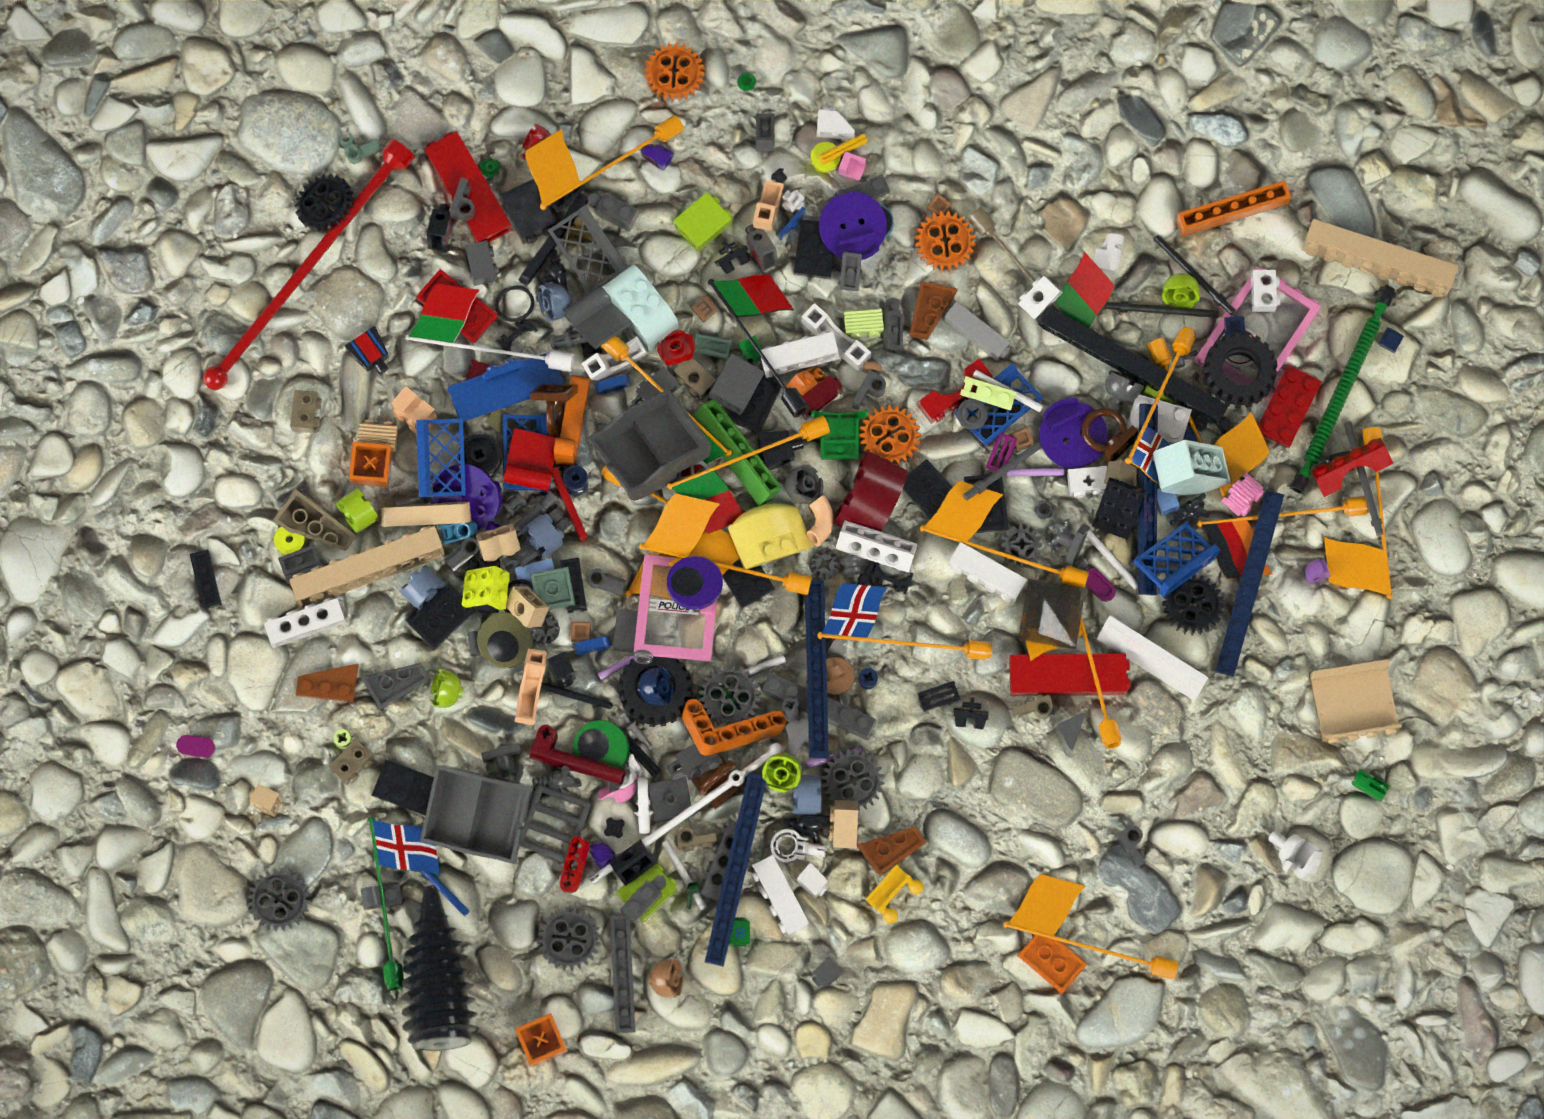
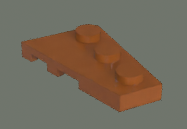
[909,281,958,340]
[296,664,359,703]
[857,827,927,877]

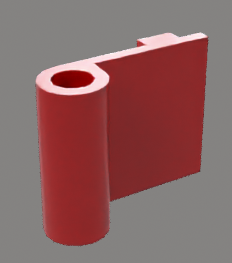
[503,428,556,492]

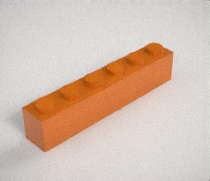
[1176,180,1291,237]

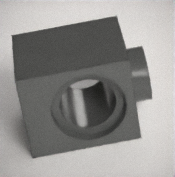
[812,957,843,990]

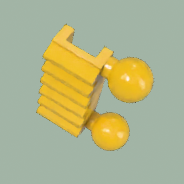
[866,864,924,924]

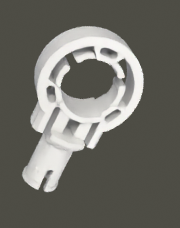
[634,777,654,834]
[770,829,827,863]

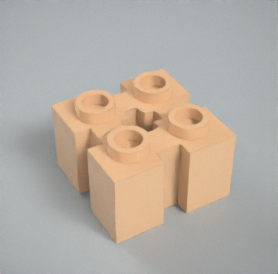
[391,386,438,435]

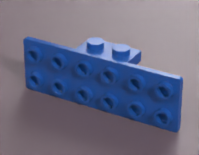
[447,352,565,422]

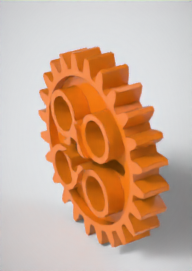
[644,42,705,103]
[915,211,976,272]
[859,405,921,466]

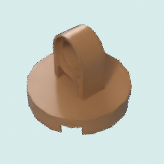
[826,657,854,696]

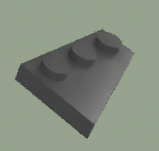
[361,663,430,710]

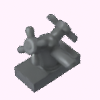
[1043,519,1090,565]
[481,743,524,782]

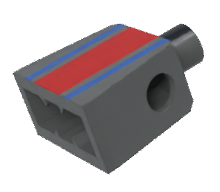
[745,224,779,272]

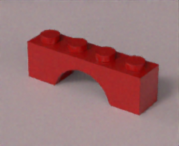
[918,358,993,424]
[1311,438,1394,497]

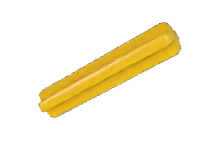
[818,133,868,165]

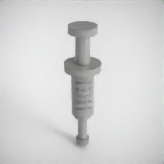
[619,712,653,750]

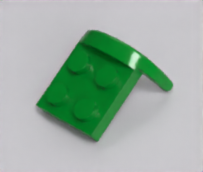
[811,410,868,460]

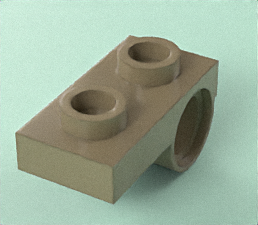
[1012,694,1053,719]
[677,827,717,852]

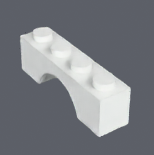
[801,303,871,371]

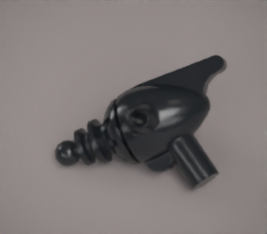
[541,249,568,292]
[1170,493,1210,526]
[783,815,830,843]

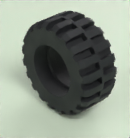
[1202,332,1278,408]
[618,653,693,727]

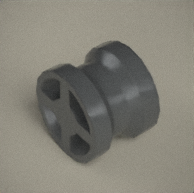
[840,556,862,576]

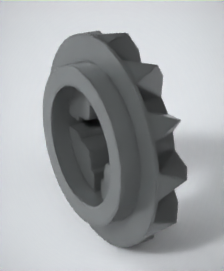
[957,399,987,430]
[810,549,840,580]
[529,614,560,644]

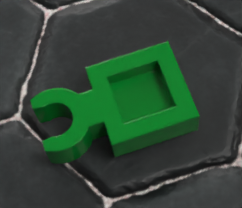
[738,335,763,364]

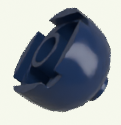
[638,667,673,706]

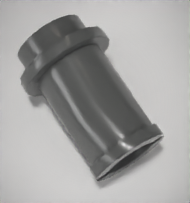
[467,631,481,656]

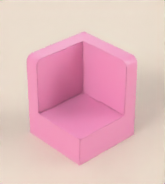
[838,152,866,181]

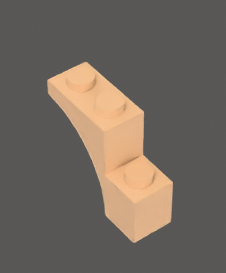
[753,180,784,231]
[515,649,547,725]

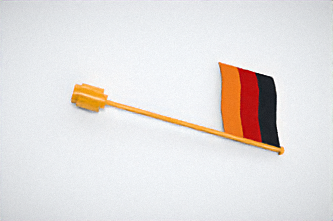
[1197,496,1370,579]

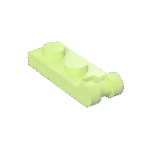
[960,376,1017,410]

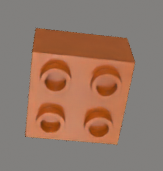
[349,442,393,488]
[515,1013,568,1068]

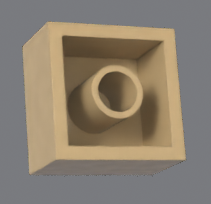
[829,800,858,848]

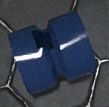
[563,465,589,496]

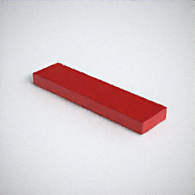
[552,467,588,542]

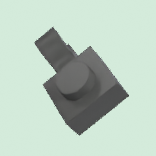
[502,540,538,572]

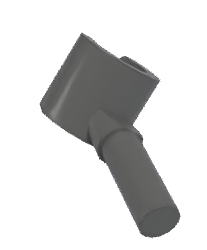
[1175,350,1198,368]
[1061,555,1088,570]

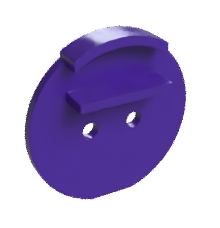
[819,192,887,261]
[1039,398,1108,469]
[432,464,502,532]

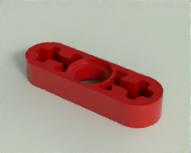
[560,836,589,893]

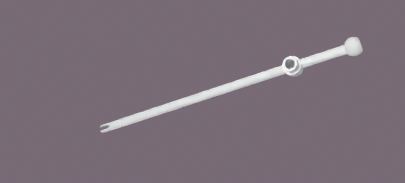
[589,743,784,883]

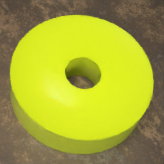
[811,142,841,173]
[274,526,305,555]

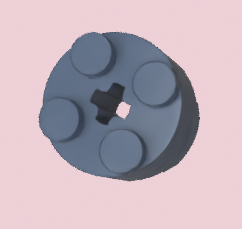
[521,514,564,559]
[399,565,445,611]
[792,776,821,815]

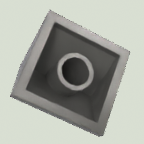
[1054,713,1085,757]

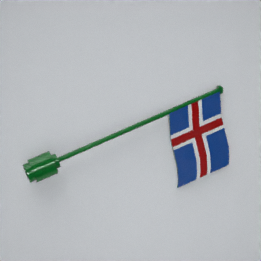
[367,817,440,991]

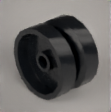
[458,434,502,478]

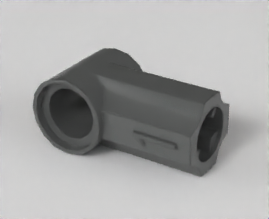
[444,538,480,572]
[588,568,626,596]

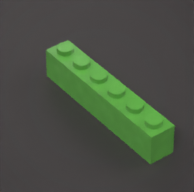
[692,400,782,506]

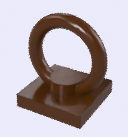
[530,384,578,437]
[1082,408,1138,465]
[691,755,745,810]

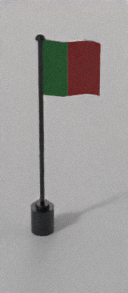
[708,275,809,418]

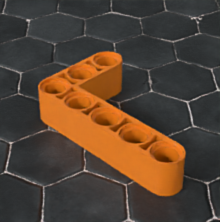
[554,375,591,466]
[682,699,787,756]

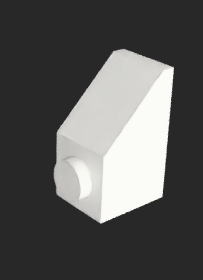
[817,108,855,140]
[797,863,828,898]

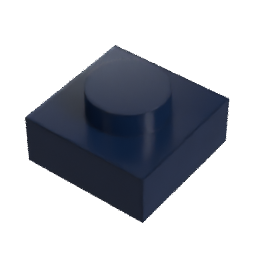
[1224,316,1245,336]
[1378,327,1404,354]

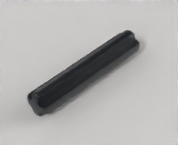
[623,730,661,778]

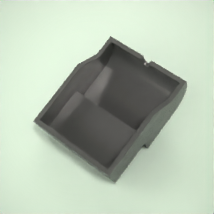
[587,389,712,500]
[420,765,534,864]

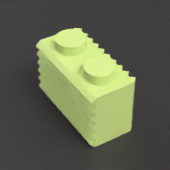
[844,308,884,340]

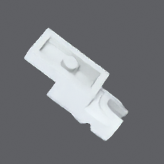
[1093,233,1124,275]

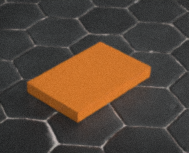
[1017,935,1087,994]

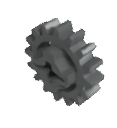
[1000,525,1042,567]

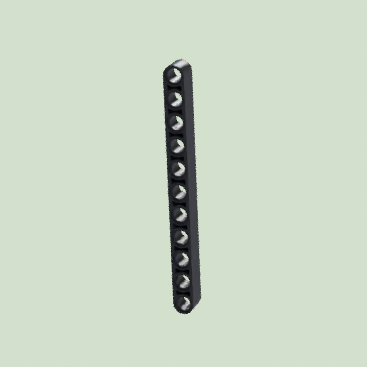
[1038,307,1228,424]

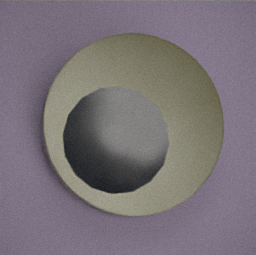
[477,612,533,669]

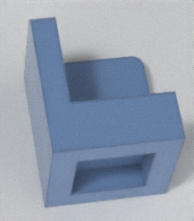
[1157,488,1179,516]

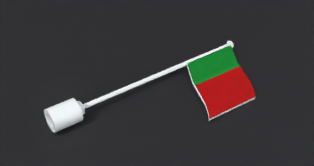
[405,283,575,372]

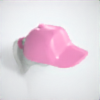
[598,754,643,803]

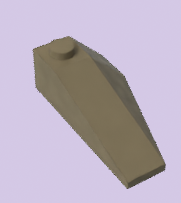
[273,486,357,551]

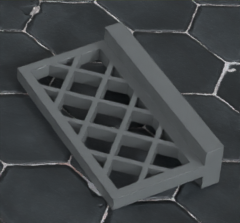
[548,205,627,293]

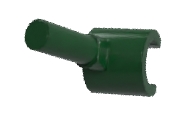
[686,882,699,909]

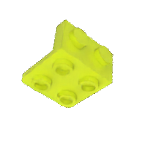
[462,566,510,610]

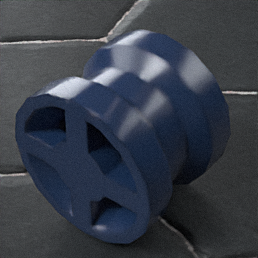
[858,668,878,690]

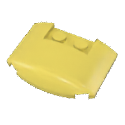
[728,503,814,569]

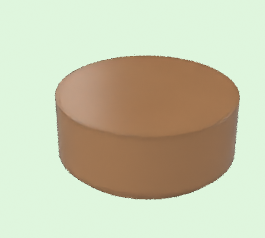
[862,362,882,375]

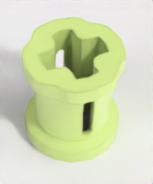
[333,729,352,750]

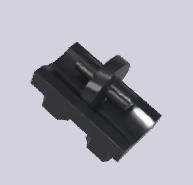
[715,241,750,274]
[953,697,989,730]

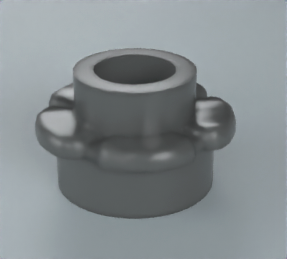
[1035,501,1053,520]

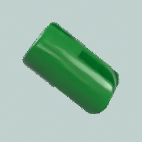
[1351,769,1390,802]

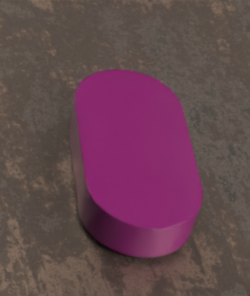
[1085,568,1116,602]
[176,735,216,758]

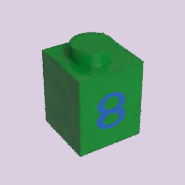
[730,917,750,947]

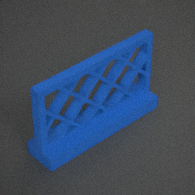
[955,363,1043,446]
[502,414,551,493]
[416,418,466,497]
[1133,522,1220,598]

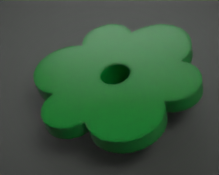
[480,158,500,179]

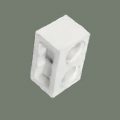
[1251,270,1280,312]

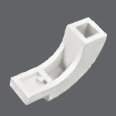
[581,336,648,381]

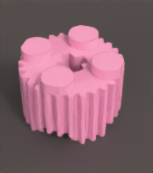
[1221,473,1264,517]

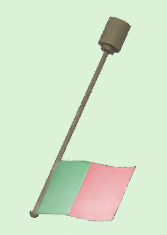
[967,207,1115,328]

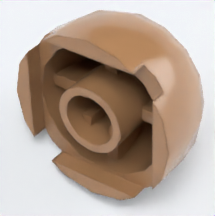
[648,959,683,998]

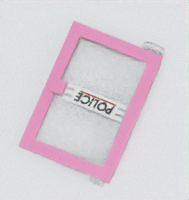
[633,551,717,664]

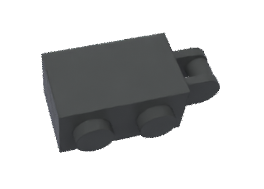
[588,193,639,232]
[629,366,680,407]
[667,742,723,780]
[620,875,666,925]

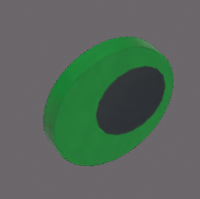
[573,720,629,768]

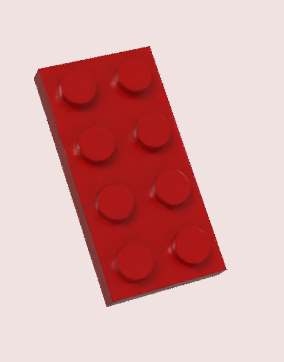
[416,269,498,344]
[1258,365,1322,449]

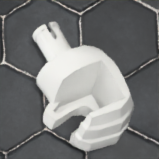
[1269,831,1323,880]

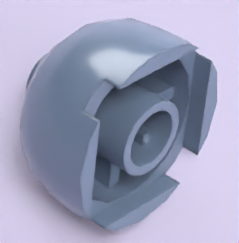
[538,283,572,322]

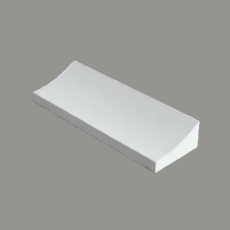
[1097,616,1209,701]

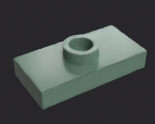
[693,333,732,360]

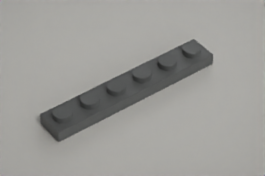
[610,915,636,1034]

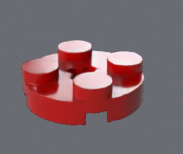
[657,330,696,366]

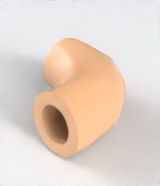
[807,494,834,546]

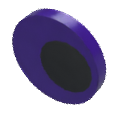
[667,556,723,610]

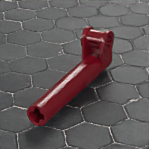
[529,725,626,785]

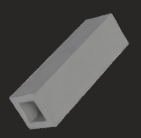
[944,302,1010,362]

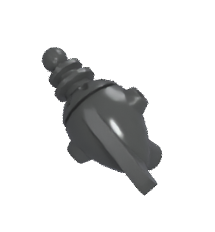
[532,766,582,791]

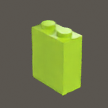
[673,192,732,253]
[616,863,677,923]

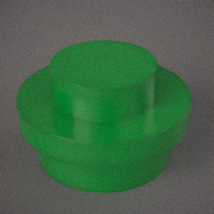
[737,73,756,91]

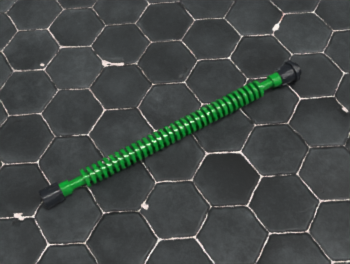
[1290,285,1397,494]

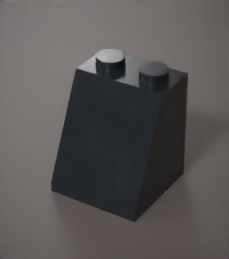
[501,179,556,244]

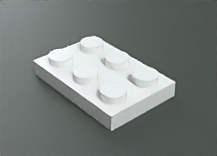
[1127,395,1191,444]

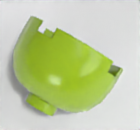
[1162,273,1200,308]
[430,669,464,708]
[762,752,802,792]

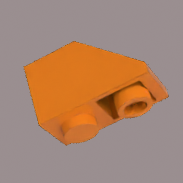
[786,365,826,396]

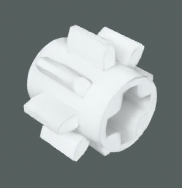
[782,190,805,213]

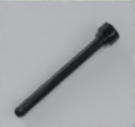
[540,682,613,709]

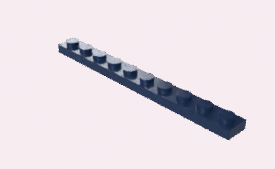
[1138,403,1158,596]
[1215,490,1284,677]
[805,580,829,758]
[705,772,767,967]

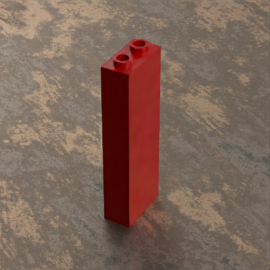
[424,131,512,243]
[1009,654,1130,696]

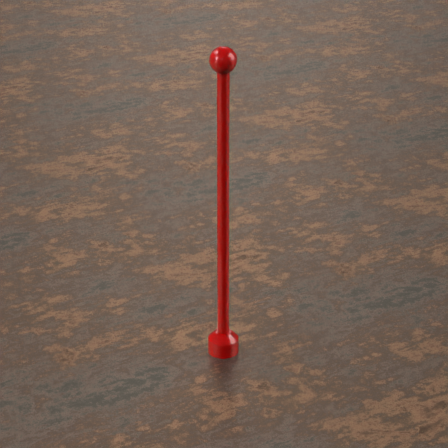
[203,139,415,390]

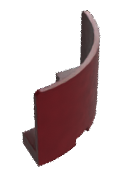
[833,451,908,532]

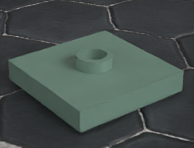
[530,567,575,610]

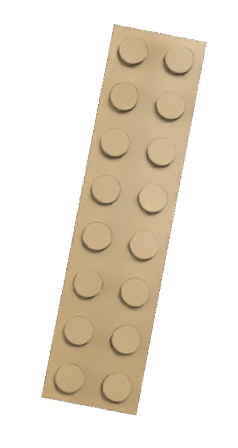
[1302,219,1458,297]
[289,526,445,609]

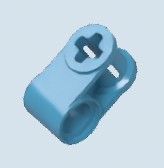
[438,520,477,544]

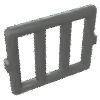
[520,784,591,862]

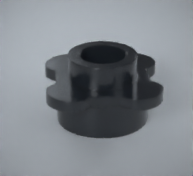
[604,817,625,838]

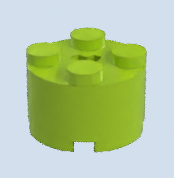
[335,488,379,534]

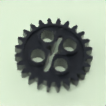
[294,174,355,232]
[1162,575,1225,636]

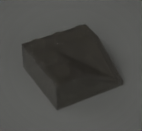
[1019,579,1086,649]

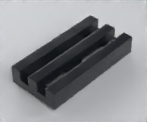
[917,681,960,712]

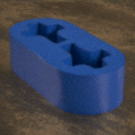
[594,374,631,395]
[574,636,611,655]

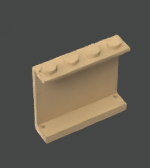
[1310,659,1402,744]

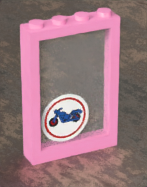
[1194,266,1321,385]

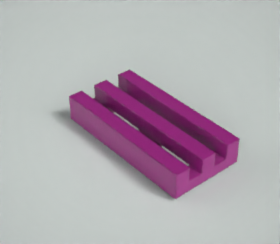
[986,433,1018,475]

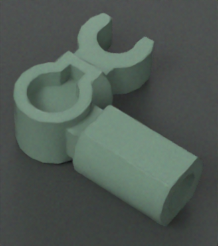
[339,133,382,164]

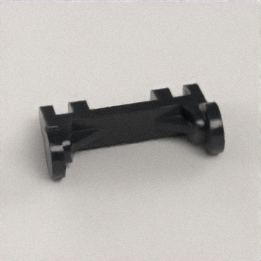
[496,319,538,357]
[871,562,914,595]

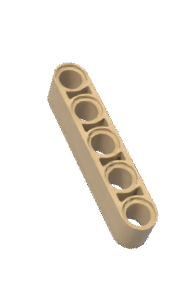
[380,502,471,527]

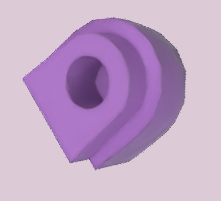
[1305,558,1330,583]

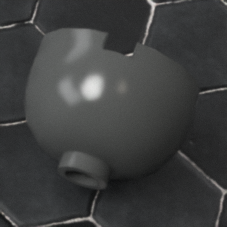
[1105,370,1144,404]
[785,465,824,504]

